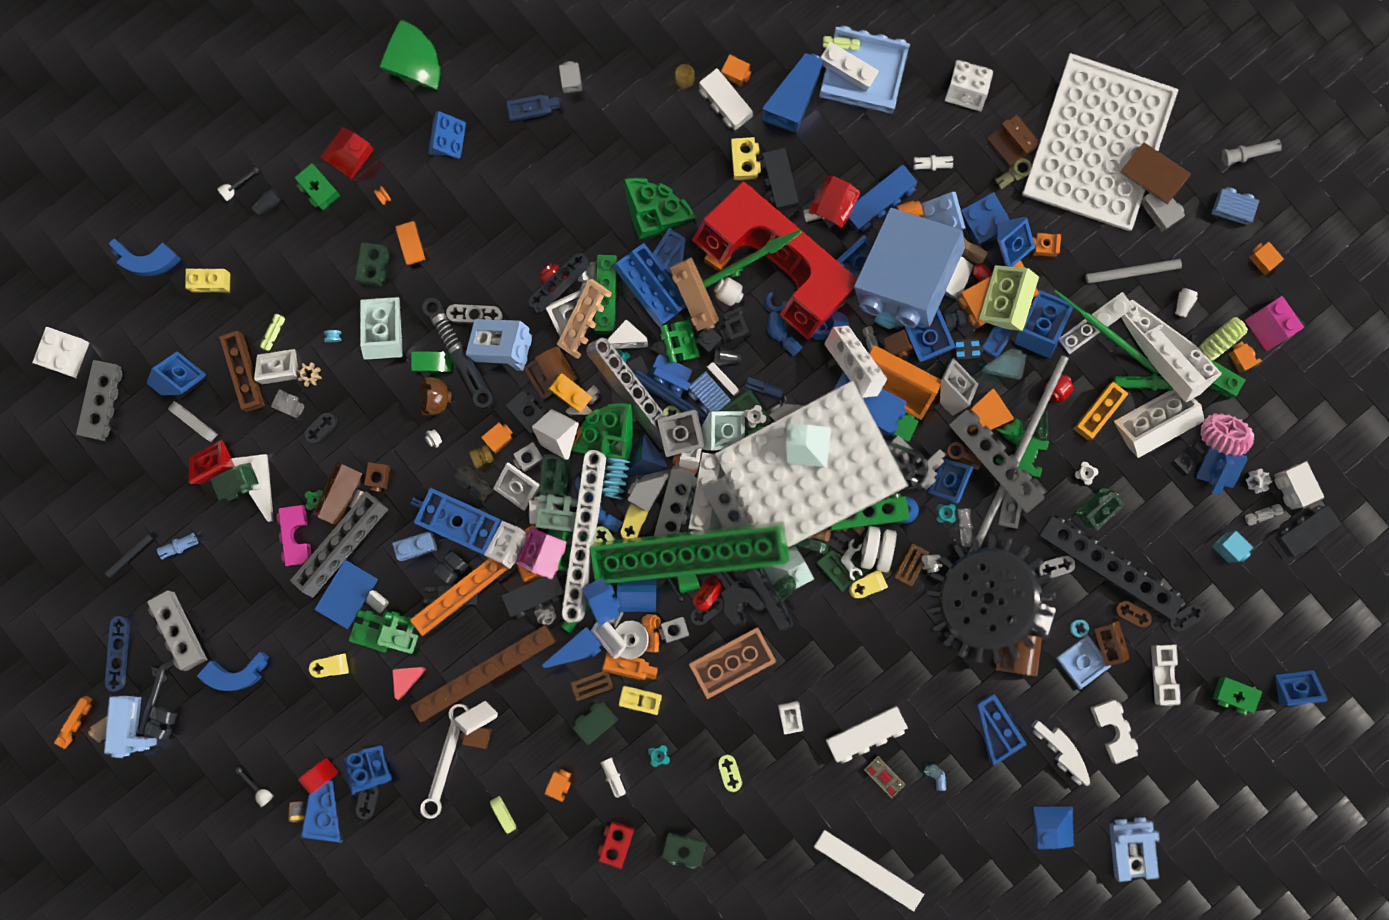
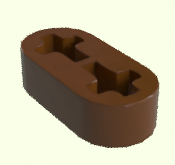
[1115,601,1152,627]

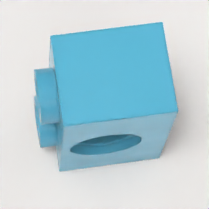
[1212,531,1253,563]

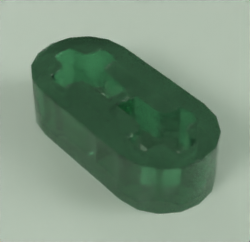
[794,538,829,554]
[773,575,796,602]

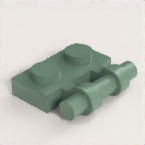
[536,494,578,532]

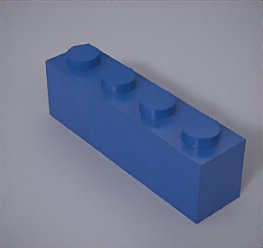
[847,165,917,233]

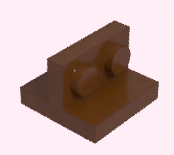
[986,115,1040,168]

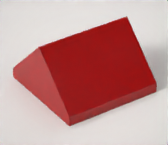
[189,440,235,484]

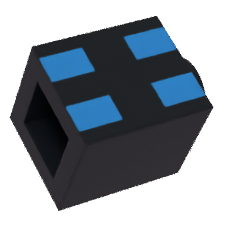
[954,339,983,362]

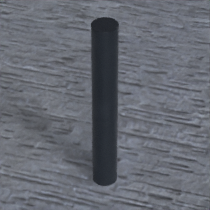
[105,533,153,578]

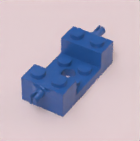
[411,488,502,555]

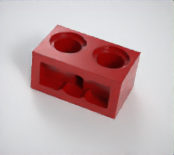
[597,821,634,869]

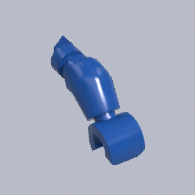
[764,292,803,356]
[575,476,623,533]

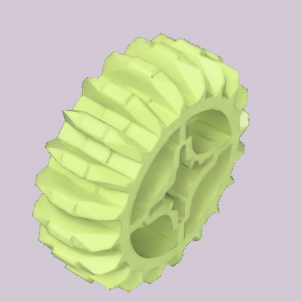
[1198,317,1248,361]

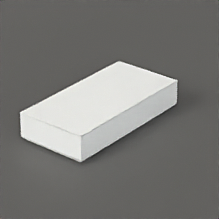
[708,363,739,396]
[591,622,627,659]
[454,701,497,735]

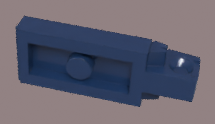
[506,95,560,122]

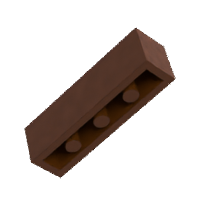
[219,331,265,412]

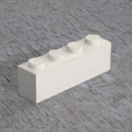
[826,706,907,763]

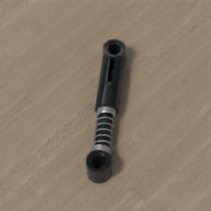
[422,298,494,410]

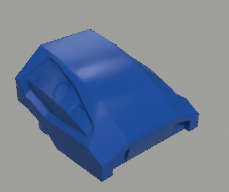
[343,746,391,795]

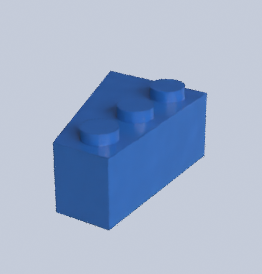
[975,694,1026,765]

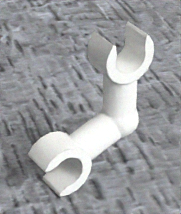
[841,539,862,581]

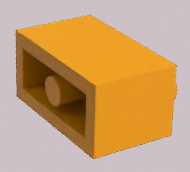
[548,373,592,413]

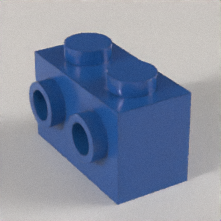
[581,578,620,626]

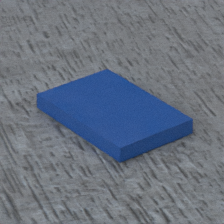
[315,560,379,629]

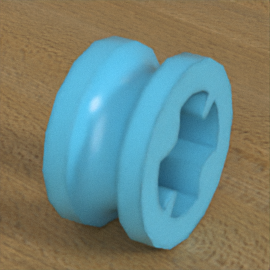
[324,330,341,342]
[1070,620,1089,637]

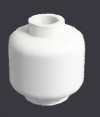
[714,277,744,306]

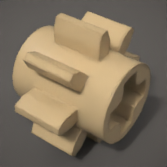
[297,363,322,387]

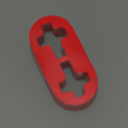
[692,577,723,611]

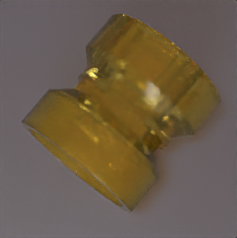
[675,64,694,88]
[469,444,494,469]

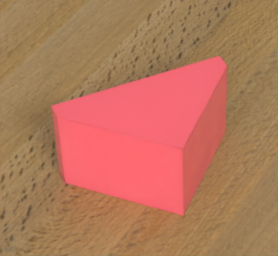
[393,667,426,700]

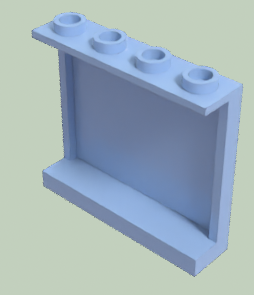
[820,26,910,114]

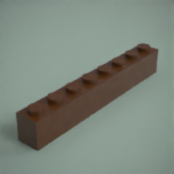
[411,625,557,723]

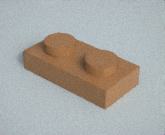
[962,238,988,264]

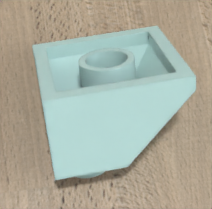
[702,411,745,450]
[786,424,830,467]
[763,546,814,597]

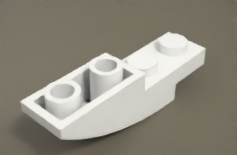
[1059,292,1134,354]
[1031,720,1090,786]

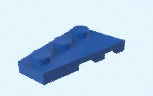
[301,780,341,843]

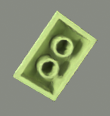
[979,265,1039,331]

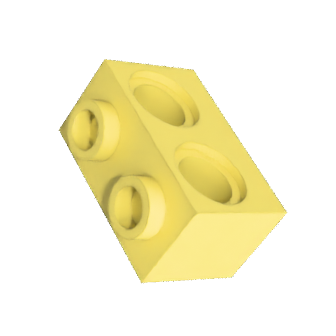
[731,137,761,181]
[186,269,230,292]
[619,686,662,715]

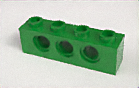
[594,255,618,335]
[830,494,909,531]

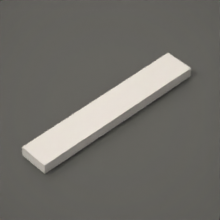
[814,830,924,911]

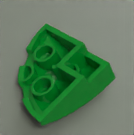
[380,20,440,90]
[624,178,696,239]
[571,403,633,460]

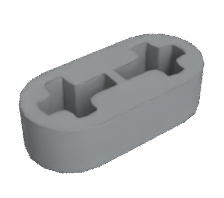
[1038,556,1075,578]

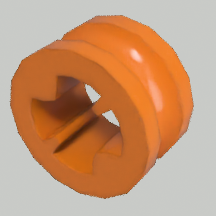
[374,186,391,205]

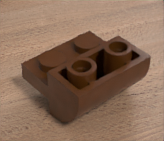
[524,347,577,400]
[996,635,1042,676]

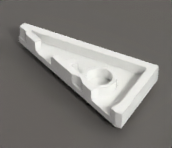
[231,454,274,522]

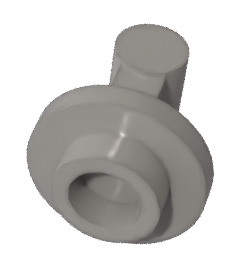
[922,554,942,573]
[534,604,556,625]

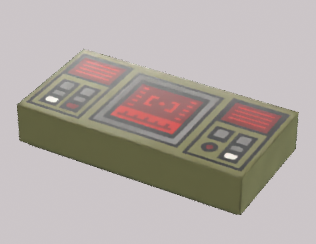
[864,756,905,798]

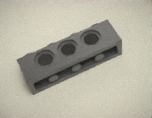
[76,360,122,441]
[654,466,698,536]
[702,475,754,528]

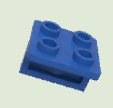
[428,112,466,159]
[643,354,692,397]
[1197,447,1247,495]

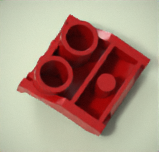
[808,176,860,229]

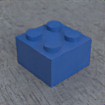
[961,193,1010,246]

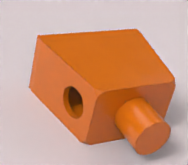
[968,388,1014,432]

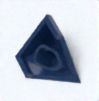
[624,435,668,475]

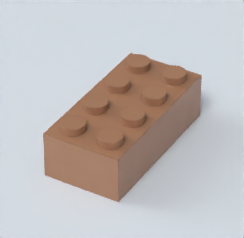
[689,627,776,699]

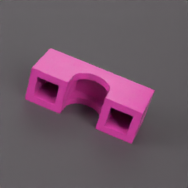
[277,505,312,566]

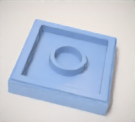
[1056,635,1111,689]

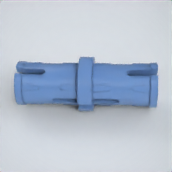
[157,533,198,560]

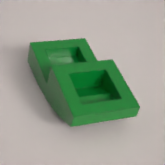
[411,352,452,372]

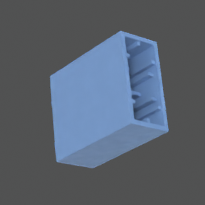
[854,208,965,328]

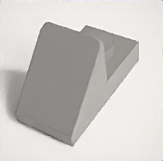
[566,385,600,417]

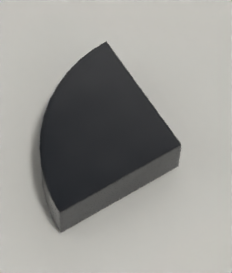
[650,339,675,358]

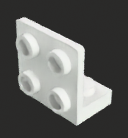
[945,60,993,111]

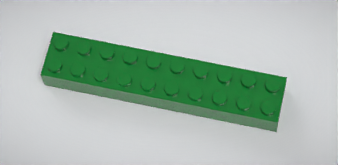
[590,521,790,584]

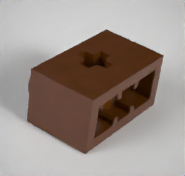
[1094,621,1130,666]

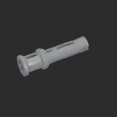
[1221,139,1281,166]

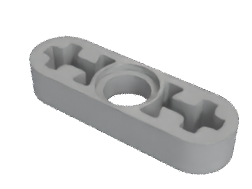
[446,304,502,324]
[168,401,218,442]

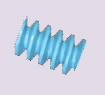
[602,458,631,500]

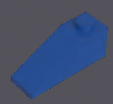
[542,627,602,668]

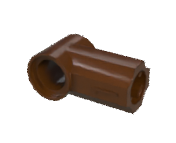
[944,442,982,470]

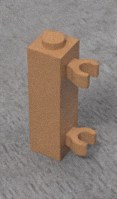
[670,257,719,331]

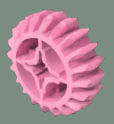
[1200,413,1254,457]

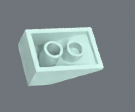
[361,297,402,360]

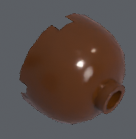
[420,377,451,415]

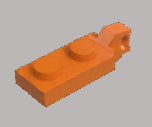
[602,651,658,680]
[54,696,92,749]

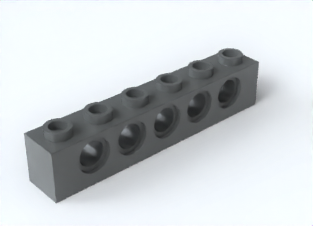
[950,410,1045,513]
[290,492,388,597]

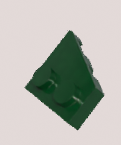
[720,390,772,430]
[816,550,868,593]

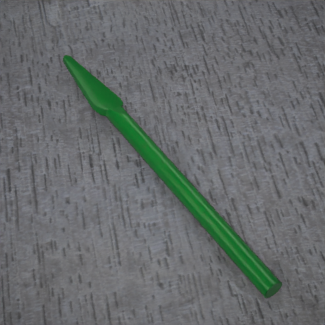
[702,230,801,288]
[1054,290,1160,375]

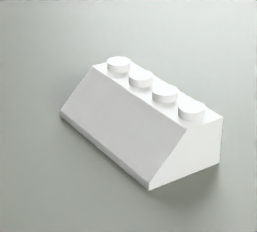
[1114,389,1205,458]
[689,453,731,531]

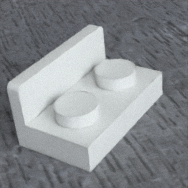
[484,521,528,569]

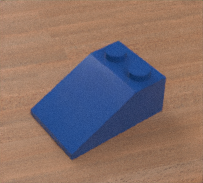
[1015,290,1073,358]

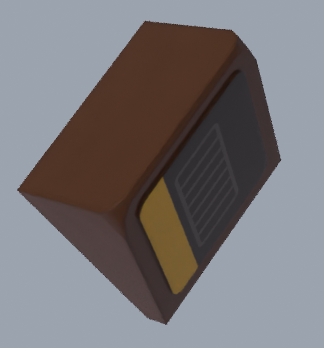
[289,801,308,822]

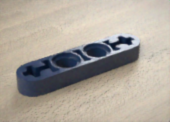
[105,616,130,692]

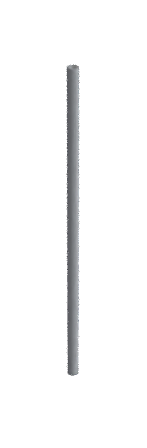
[969,355,1069,553]

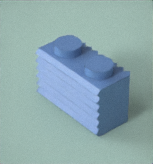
[1212,188,1259,225]
[688,371,731,415]
[393,531,438,561]

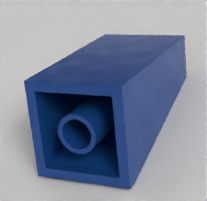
[762,53,823,133]
[833,372,907,440]

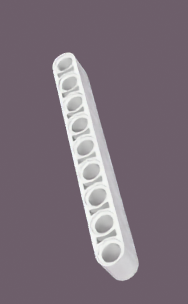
[562,450,606,622]

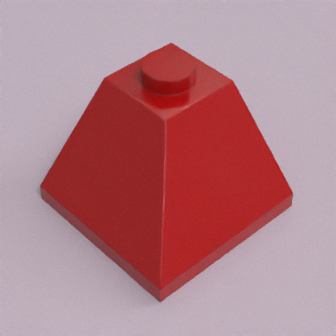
[321,127,373,179]

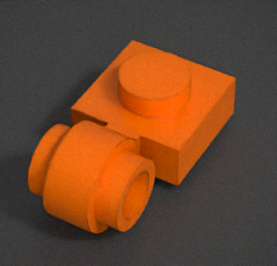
[641,614,661,652]

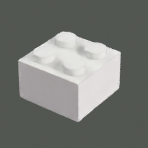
[32,327,89,378]
[1274,462,1324,509]

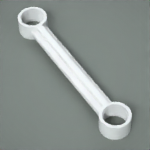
[421,704,469,818]

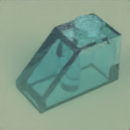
[982,349,1026,380]

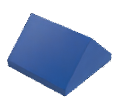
[997,217,1035,267]
[837,235,872,278]
[928,458,973,505]
[617,578,656,612]
[1275,670,1327,706]

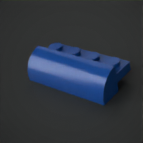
[613,243,687,327]

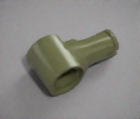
[995,159,1031,189]

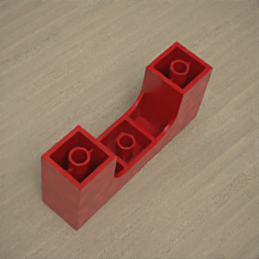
[692,181,858,340]

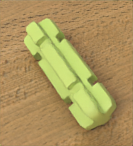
[823,36,860,51]
[260,314,285,351]

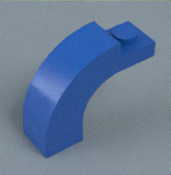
[109,239,181,276]
[197,652,269,691]

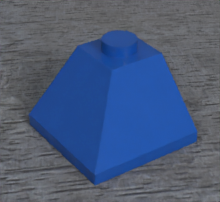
[147,352,206,395]
[1033,806,1073,849]

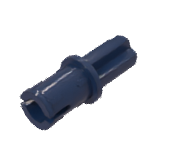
[745,377,783,400]

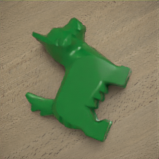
[996,418,1049,478]

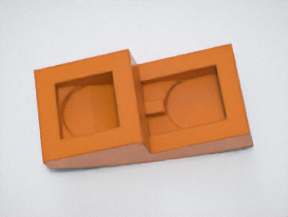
[396,221,425,265]

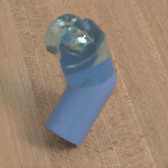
[925,764,946,791]

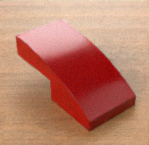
[299,758,339,795]

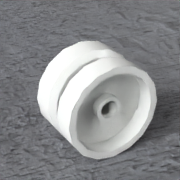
[861,526,896,573]

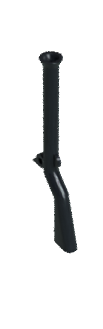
[137,644,187,735]

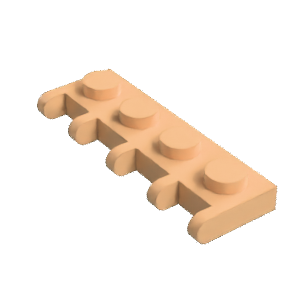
[557,279,612,359]

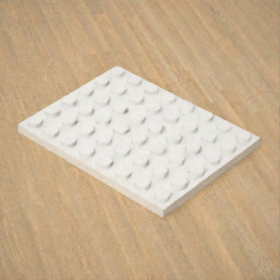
[1022,53,1178,231]
[715,381,908,547]

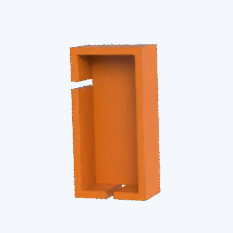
[869,345,941,420]

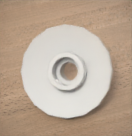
[615,621,648,659]

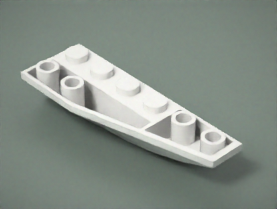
[1121,300,1222,402]

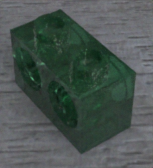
[355,243,389,286]

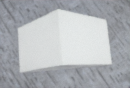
[778,701,803,735]

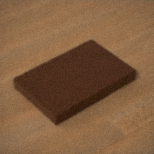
[1120,142,1191,205]

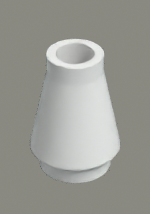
[1175,288,1197,318]

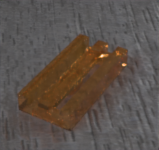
[895,544,930,587]
[571,671,614,701]

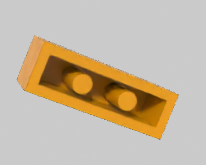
[1073,382,1128,441]

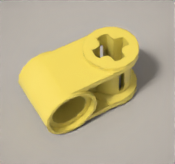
[621,503,649,539]
[849,570,888,598]
[309,654,349,677]

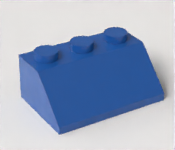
[904,307,956,362]

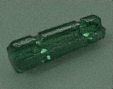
[1037,410,1049,440]

